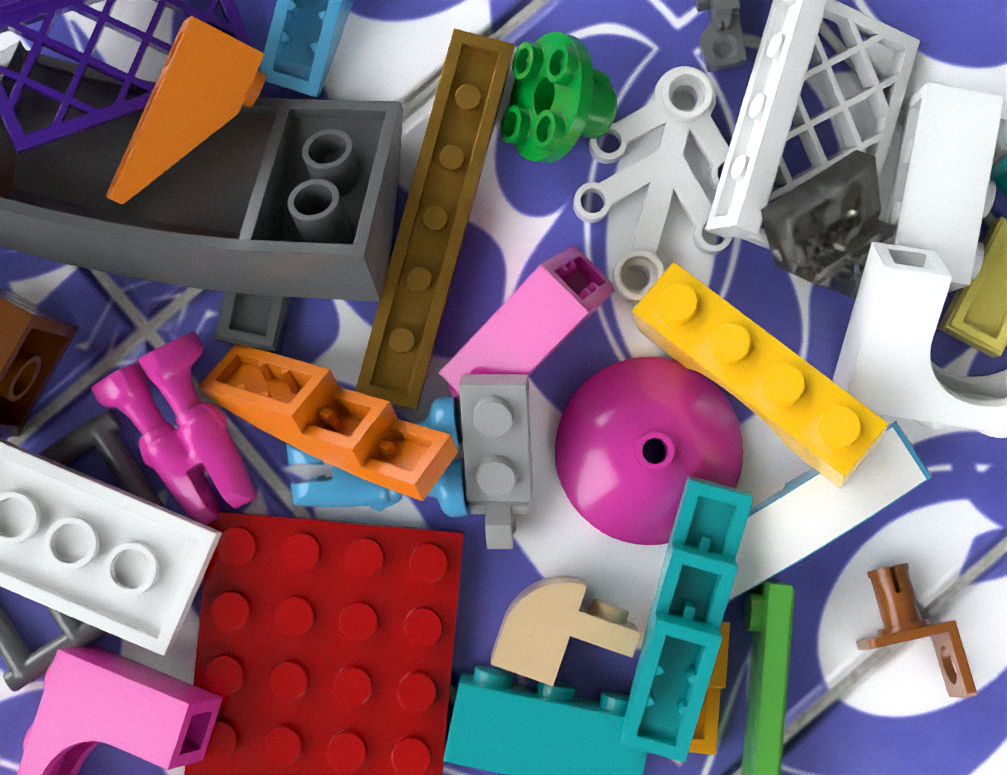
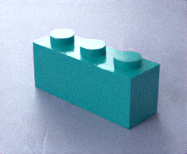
[443,666,647,775]

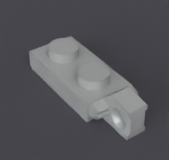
[459,374,533,549]

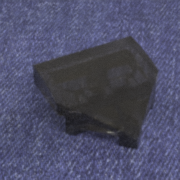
[761,150,897,300]

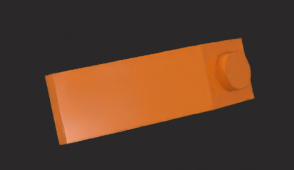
[105,16,266,205]

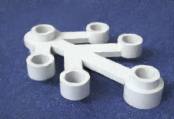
[573,66,732,303]

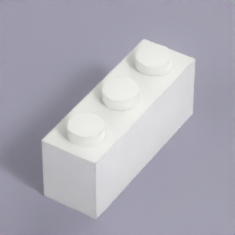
[881,82,1007,293]

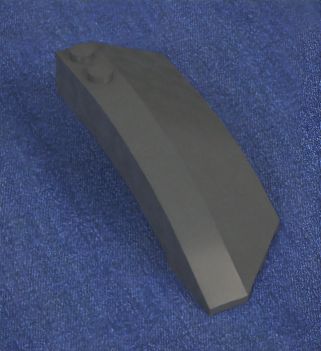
[0,40,403,302]

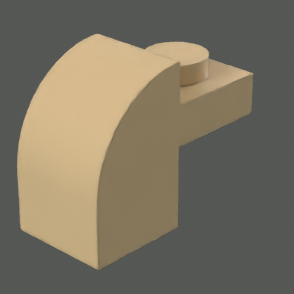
[491,576,641,686]

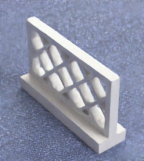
[705,0,920,277]

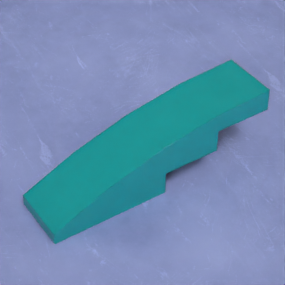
[620,475,754,763]

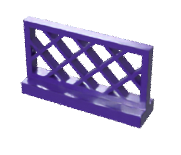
[0,0,261,155]

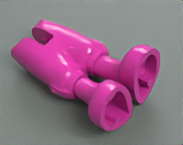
[91,331,257,526]

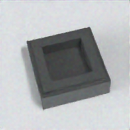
[214,291,292,353]

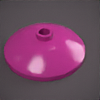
[555,357,744,545]

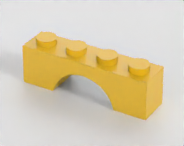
[632,261,889,488]

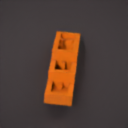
[198,344,458,501]

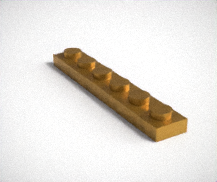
[355,28,515,410]

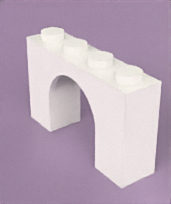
[833,242,1007,438]

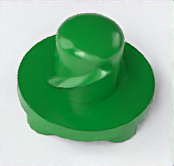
[500,32,617,164]

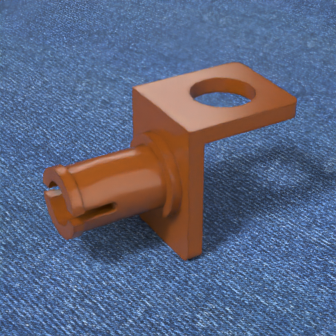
[856,563,977,698]

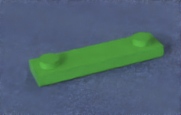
[741,579,795,775]

